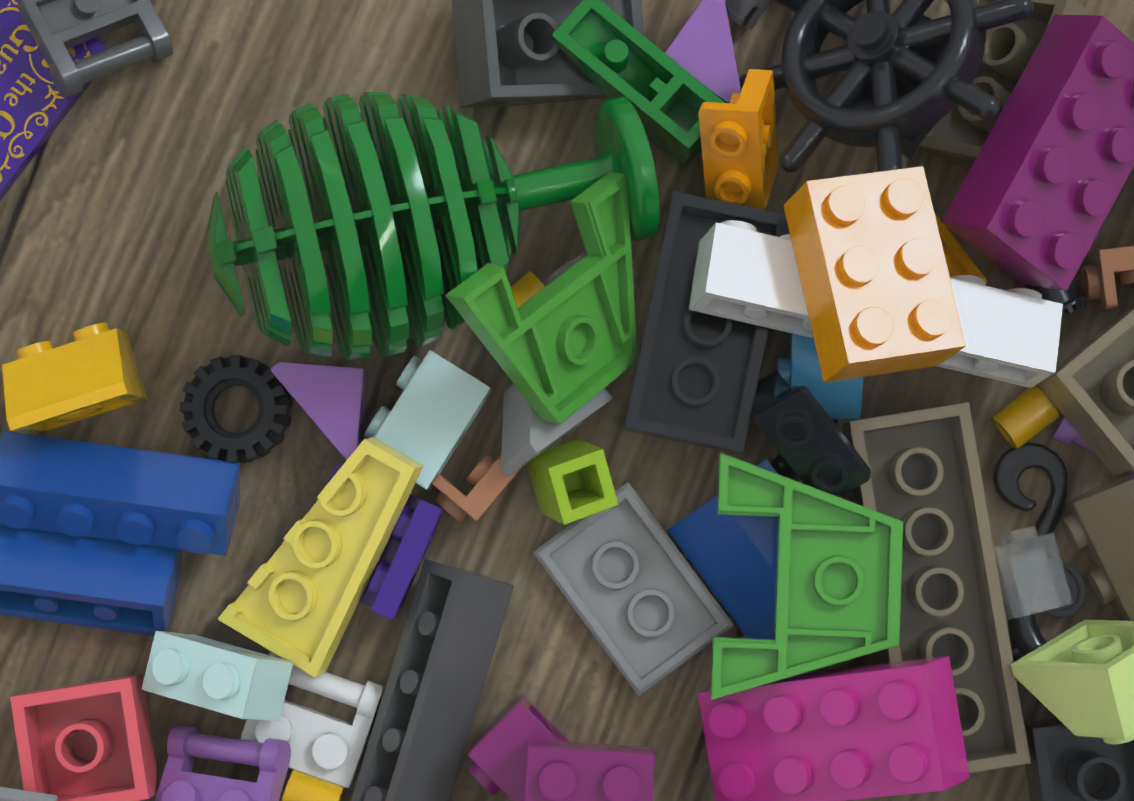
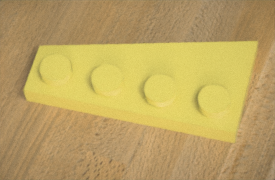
[217,437,424,678]

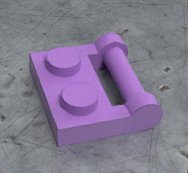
[155,724,291,801]

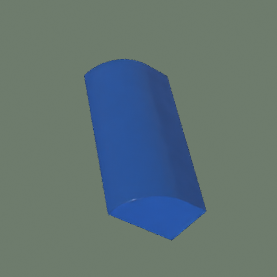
[0,525,182,636]

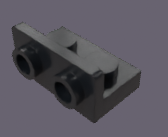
[752,370,871,497]

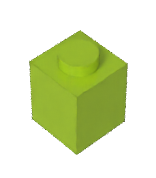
[527,438,619,525]

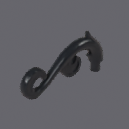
[993,443,1087,661]

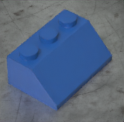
[667,459,778,639]

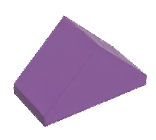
[665,0,741,103]
[270,362,368,460]

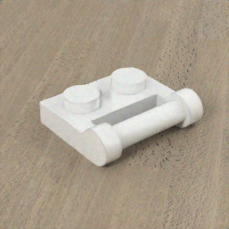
[240,651,385,788]

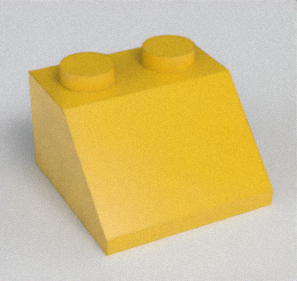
[2,322,148,435]

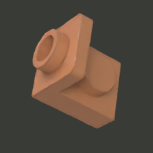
[1081,246,1134,313]
[431,453,524,523]

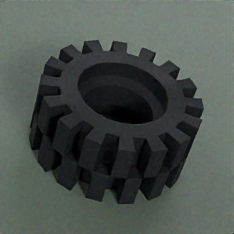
[180,355,292,463]

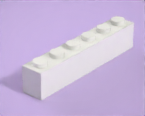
[689,220,1063,388]

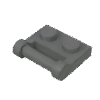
[17,0,173,98]

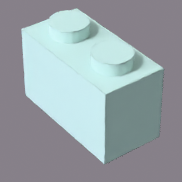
[364,350,492,490]
[141,631,294,721]

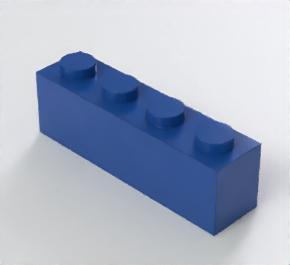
[0,431,240,556]

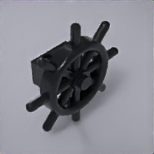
[739,0,1033,173]

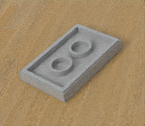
[533,482,734,696]

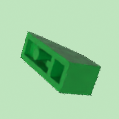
[551,0,725,168]

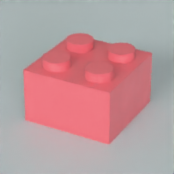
[10,674,160,801]

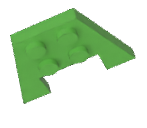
[445,172,638,425]
[710,453,903,700]

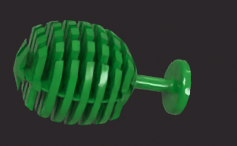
[206,92,660,360]

